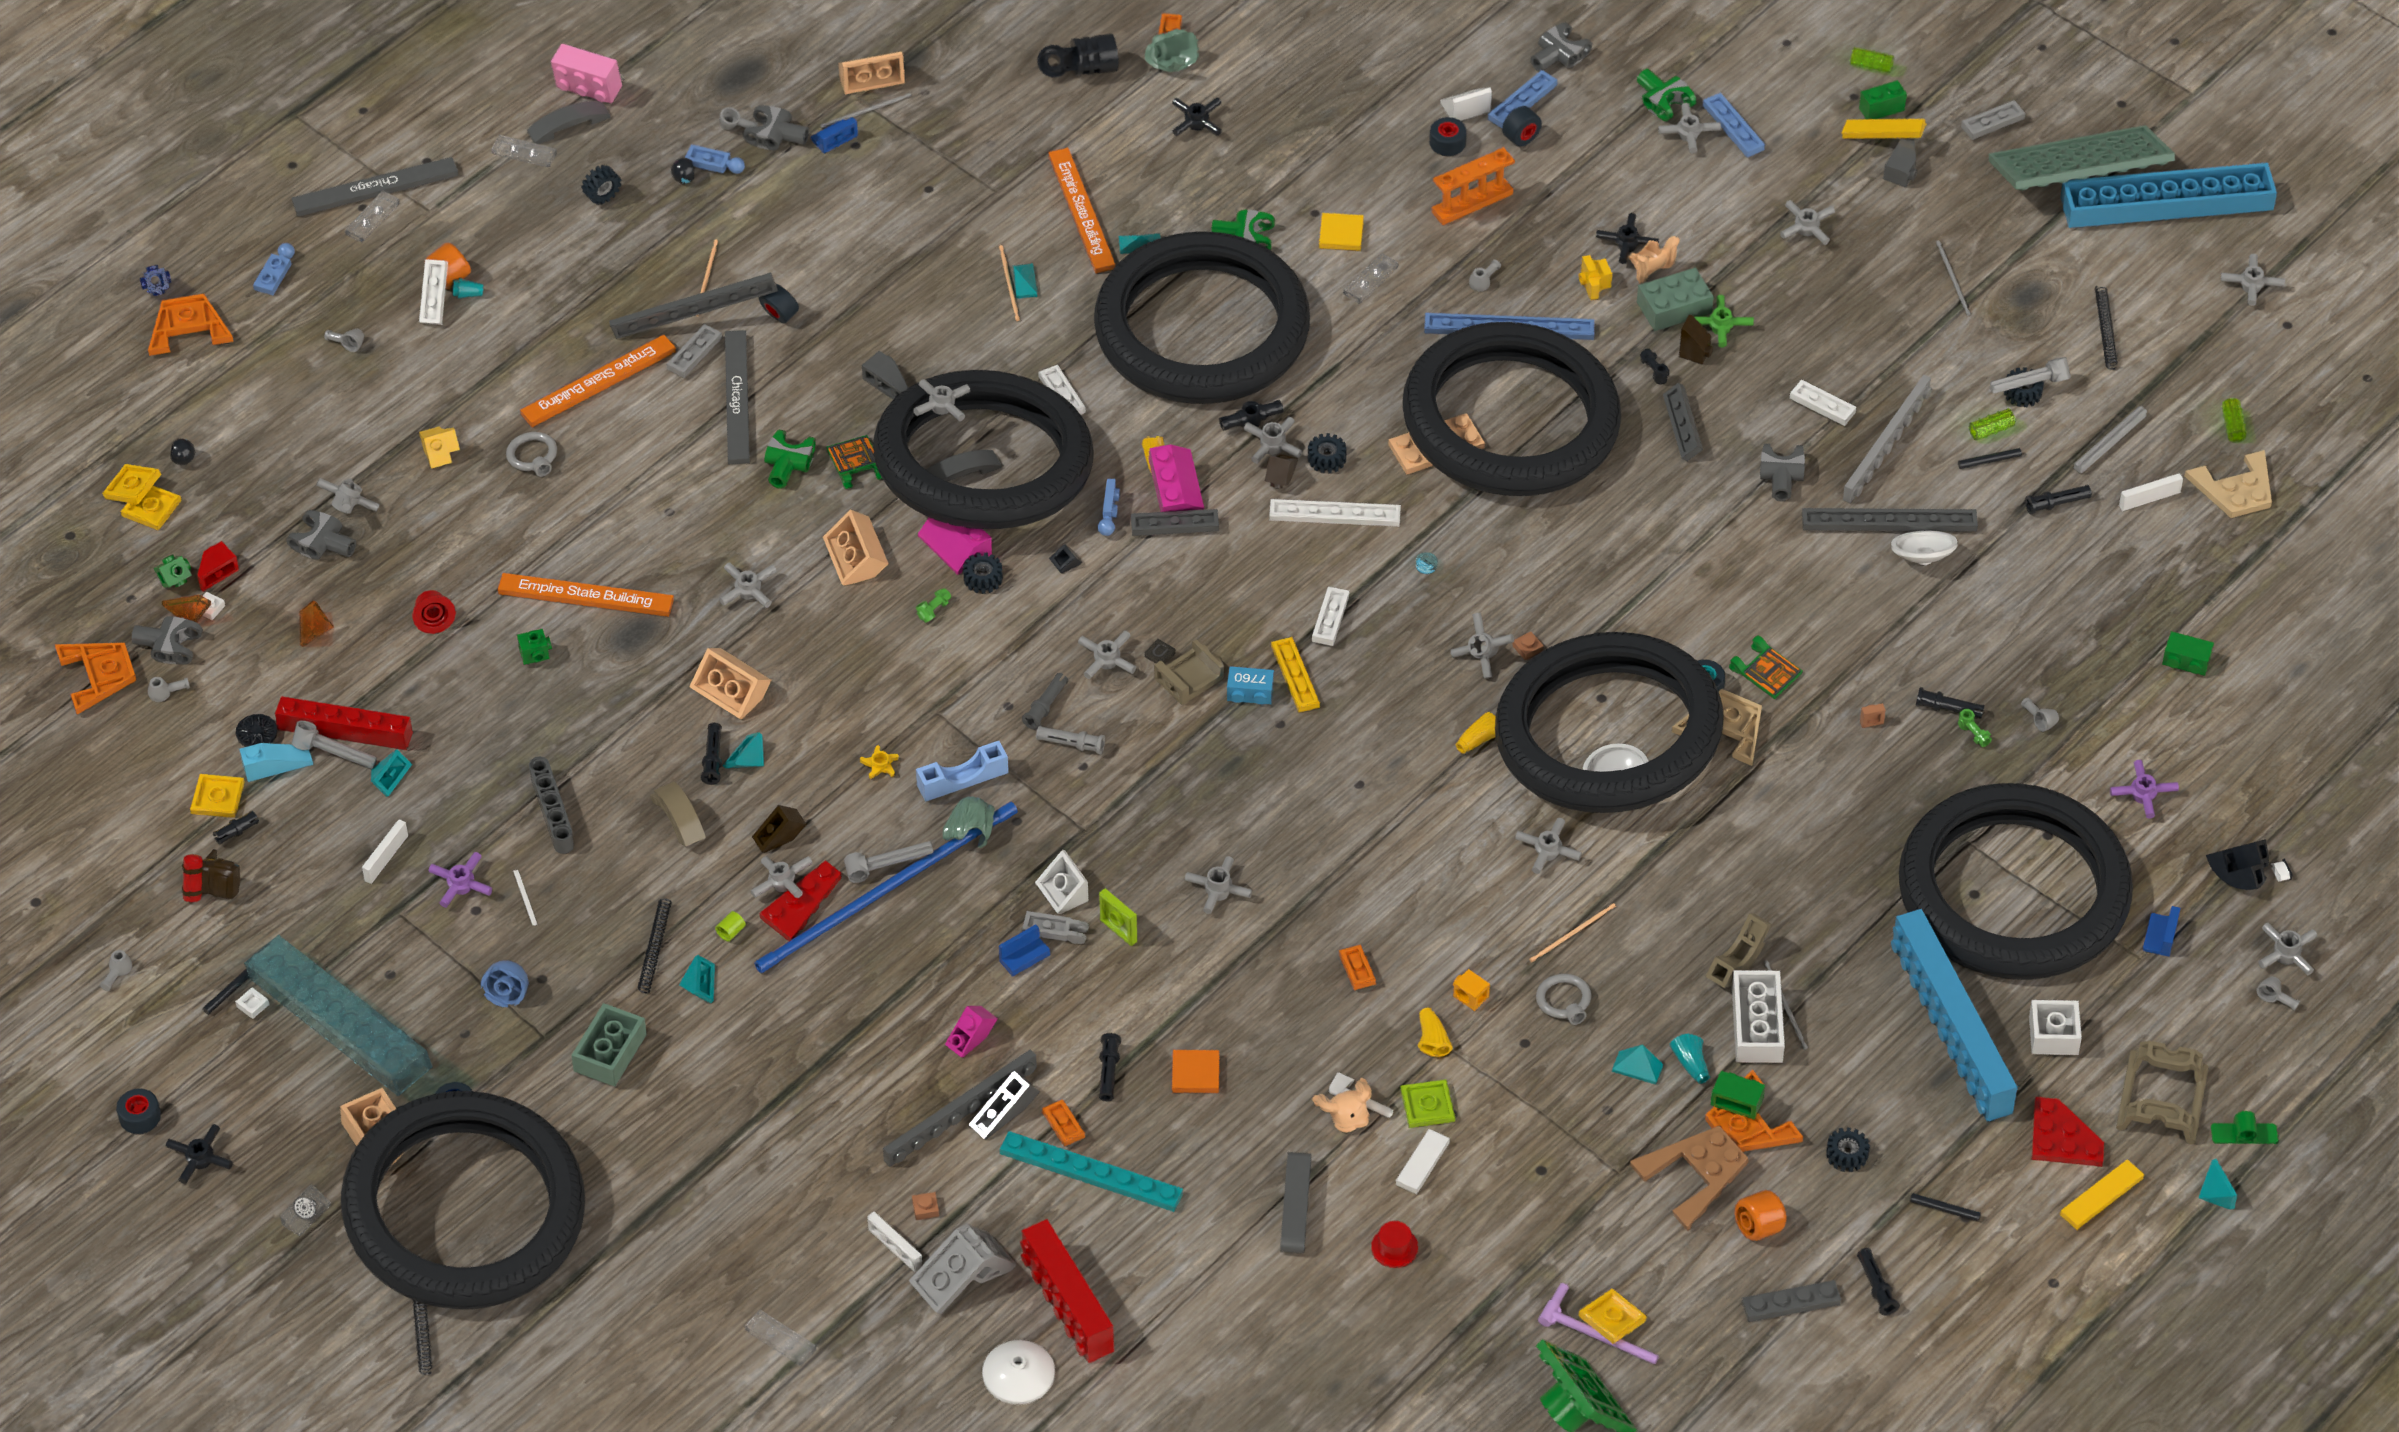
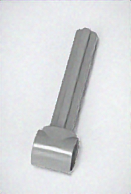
[1990,357,2071,394]
[292,721,377,769]
[844,841,933,883]

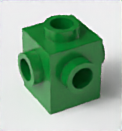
[154,554,192,588]
[517,629,552,665]

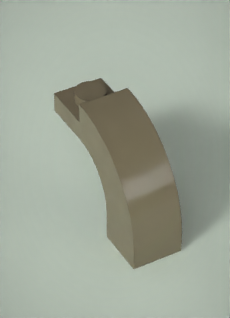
[650,782,706,847]
[1705,913,1772,988]

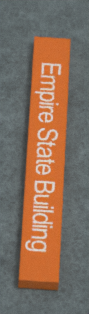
[1048,148,1115,274]
[520,335,676,427]
[497,573,674,617]

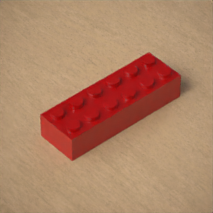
[1020,1219,1114,1364]

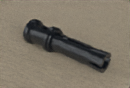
[2025,485,2092,515]
[1915,687,1985,719]
[701,722,722,785]
[1099,1033,1121,1101]
[1857,1248,1900,1316]

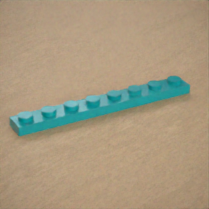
[1000,1131,1183,1212]

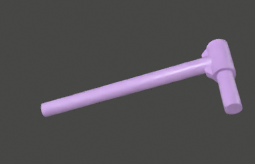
[1538,1283,1659,1364]

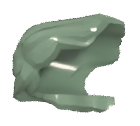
[1145,29,1199,72]
[943,796,995,849]

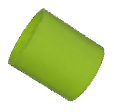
[715,911,746,942]

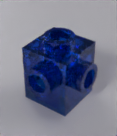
[140,264,172,296]

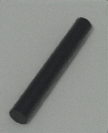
[1958,448,2022,469]
[202,964,258,1015]
[1910,1193,1981,1222]

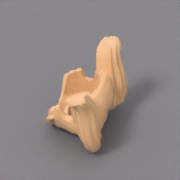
[1628,236,1680,284]
[1312,1078,1372,1133]

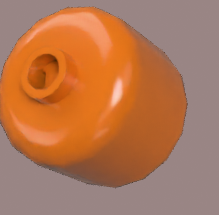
[426,242,471,290]
[1734,1190,1787,1241]

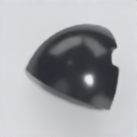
[2206,839,2269,890]

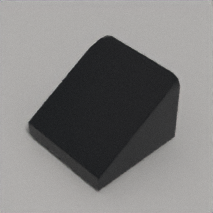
[1049,544,1083,574]

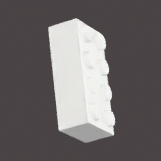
[1732,971,1785,1063]

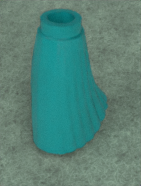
[1670,1034,1710,1084]

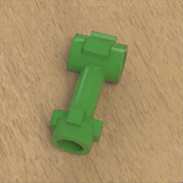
[915,588,951,623]
[1958,709,1992,747]

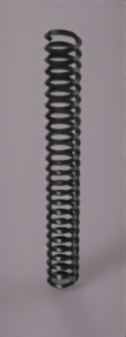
[2095,286,2118,370]
[637,898,672,994]
[412,1300,433,1375]

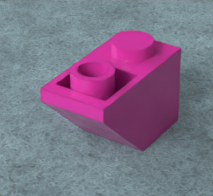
[945,1006,998,1057]

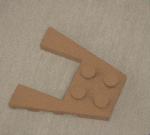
[1630,1126,1749,1231]

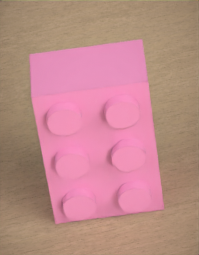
[551,44,622,104]

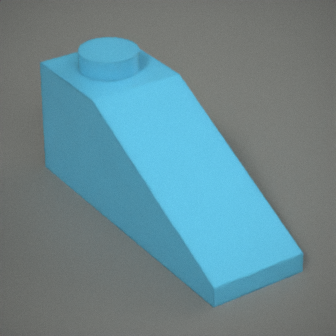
[239,743,313,782]

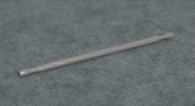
[820,93,912,128]
[1936,240,1971,316]
[1764,961,1808,1050]

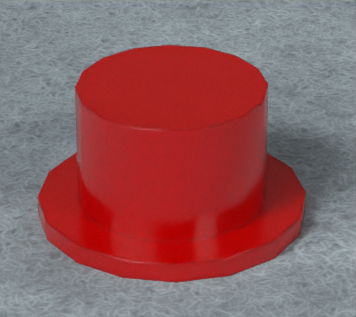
[412,590,456,634]
[1371,1221,1418,1268]

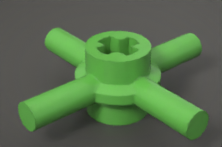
[1695,295,1754,348]

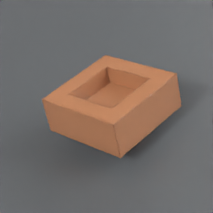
[1513,632,1544,660]
[1860,703,1886,728]
[912,1192,939,1220]

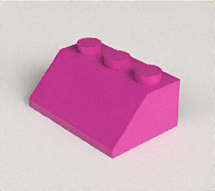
[1148,444,1204,512]
[918,518,992,575]

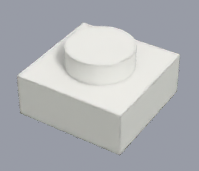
[193,592,225,620]
[236,988,269,1019]

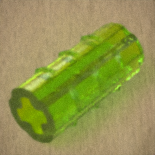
[1850,47,1894,73]
[2222,398,2247,443]
[1969,408,2016,441]

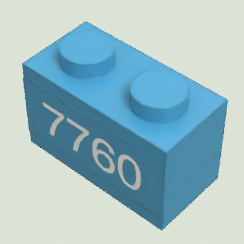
[1227,667,1274,704]

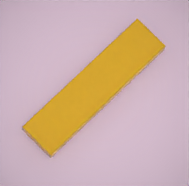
[1841,119,1926,139]
[1271,637,1320,713]
[2060,1159,2144,1230]

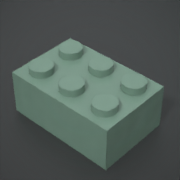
[1637,267,1713,331]
[571,1003,647,1087]

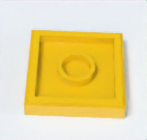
[1319,213,1364,251]
[102,464,161,504]
[121,485,181,531]
[190,774,245,818]
[1578,1289,1647,1344]

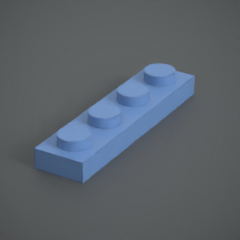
[1488,70,1557,128]
[1703,93,1765,158]

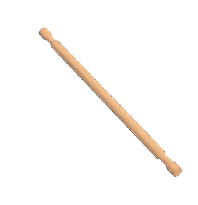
[696,239,718,316]
[999,245,1020,321]
[1530,903,1616,962]

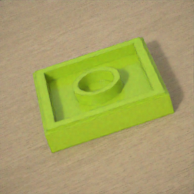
[1099,888,1137,946]
[1400,1079,1455,1128]

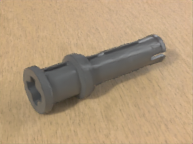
[1022,673,1068,730]

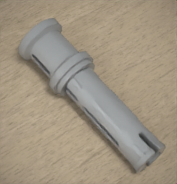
[1036,726,1105,755]

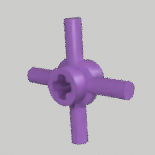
[2110,760,2179,819]
[429,852,493,908]

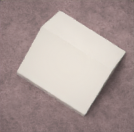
[1440,88,1492,121]
[1035,850,1088,914]

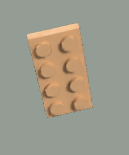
[1389,413,1485,475]

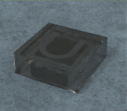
[1145,639,1176,664]

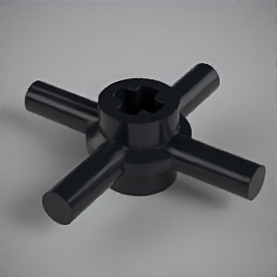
[1172,97,1222,136]
[1596,213,1659,264]
[166,1124,233,1184]

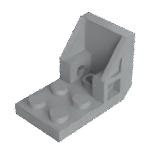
[909,1224,1017,1314]

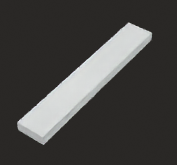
[1269,499,1401,526]

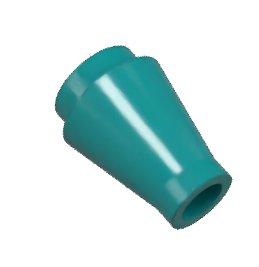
[453,278,483,299]

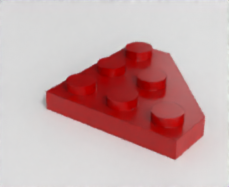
[2031,1097,2104,1167]

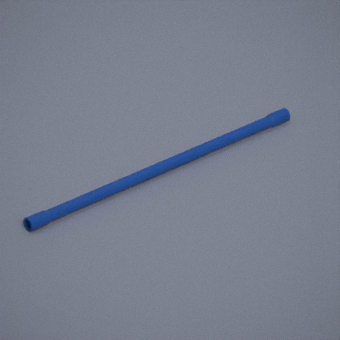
[754,801,1018,974]

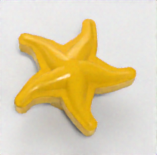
[860,745,899,779]

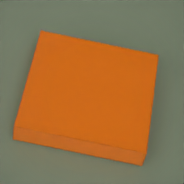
[1172,1050,1219,1093]

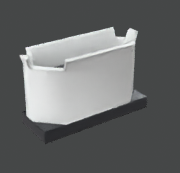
[2271,859,2293,882]

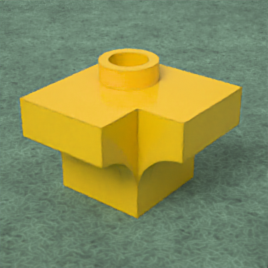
[1578,255,1612,300]
[419,426,460,469]

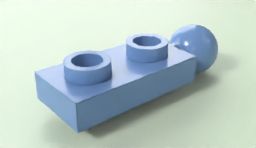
[685,145,745,174]
[253,243,295,295]
[1098,479,1120,536]

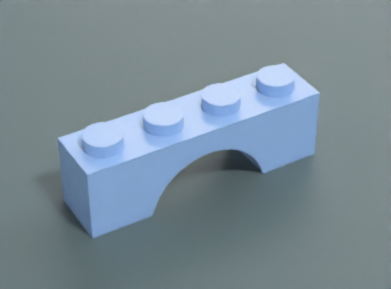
[916,741,1008,802]

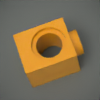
[1453,969,1490,1011]

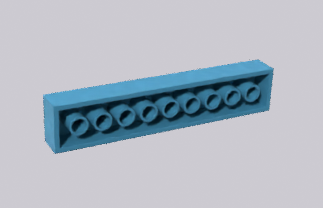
[2060,163,2277,228]
[1891,909,2017,1122]

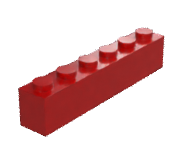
[275,696,413,750]

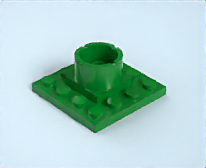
[1536,1339,1637,1432]

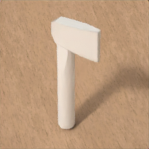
[1329,1072,1393,1118]

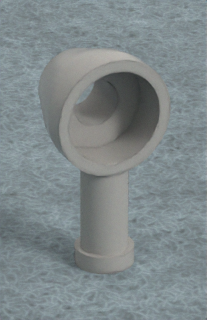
[719,107,758,130]
[1469,259,1501,292]
[324,328,364,352]
[148,677,190,702]
[2021,698,2059,732]
[100,950,132,991]
[2257,976,2300,1011]

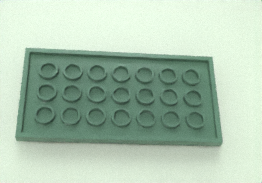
[1989,125,2175,190]

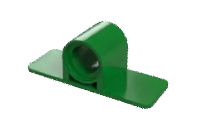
[2211,1111,2278,1144]

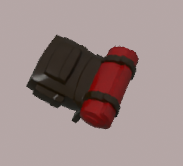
[182,849,240,902]

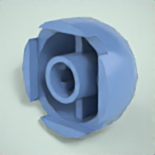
[481,960,529,1007]

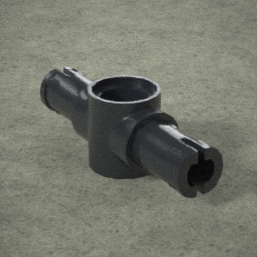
[1219,400,1284,431]

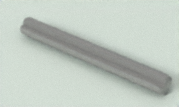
[2074,406,2147,473]

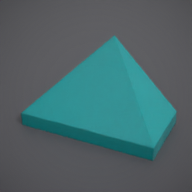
[1119,233,1161,254]
[1012,263,1038,299]
[723,732,764,769]
[371,749,412,797]
[679,955,715,1003]
[1612,1044,1664,1085]
[2198,1159,2237,1210]

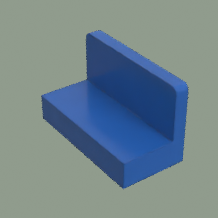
[811,117,858,154]
[2143,906,2181,957]
[999,925,1050,977]

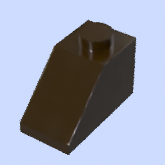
[1679,314,1713,365]
[1265,454,1298,489]
[752,805,807,853]

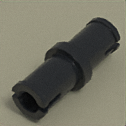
[213,811,259,845]

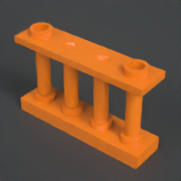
[1432,147,1515,226]

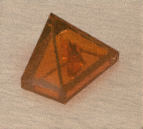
[162,595,211,623]
[299,601,334,647]

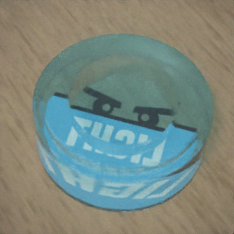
[1416,552,1438,574]

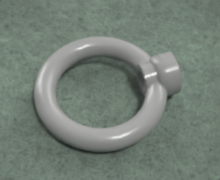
[506,432,557,477]
[1536,974,1591,1025]

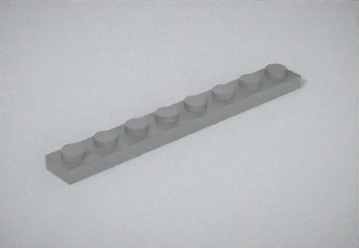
[1843,375,1932,504]

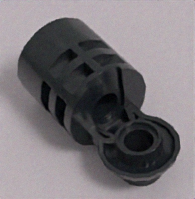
[1037,33,1119,78]

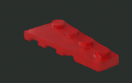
[760,860,842,941]

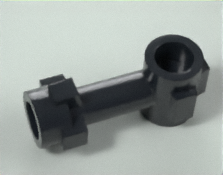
[1640,348,1670,385]

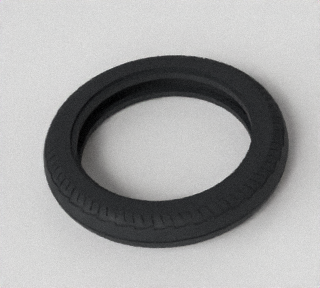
[1094,231,1310,404]
[1403,322,1621,496]
[873,370,1094,529]
[1495,632,1724,813]
[1899,783,2133,980]
[341,1091,585,1309]

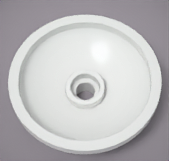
[1891,531,1957,565]
[1583,744,1648,772]
[982,1340,1055,1404]

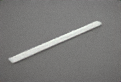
[513,870,537,926]

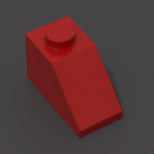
[197,541,239,591]

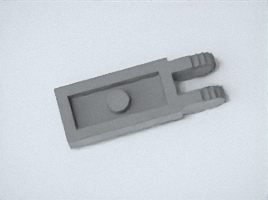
[1022,911,1089,944]

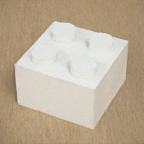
[2029,1000,2081,1055]

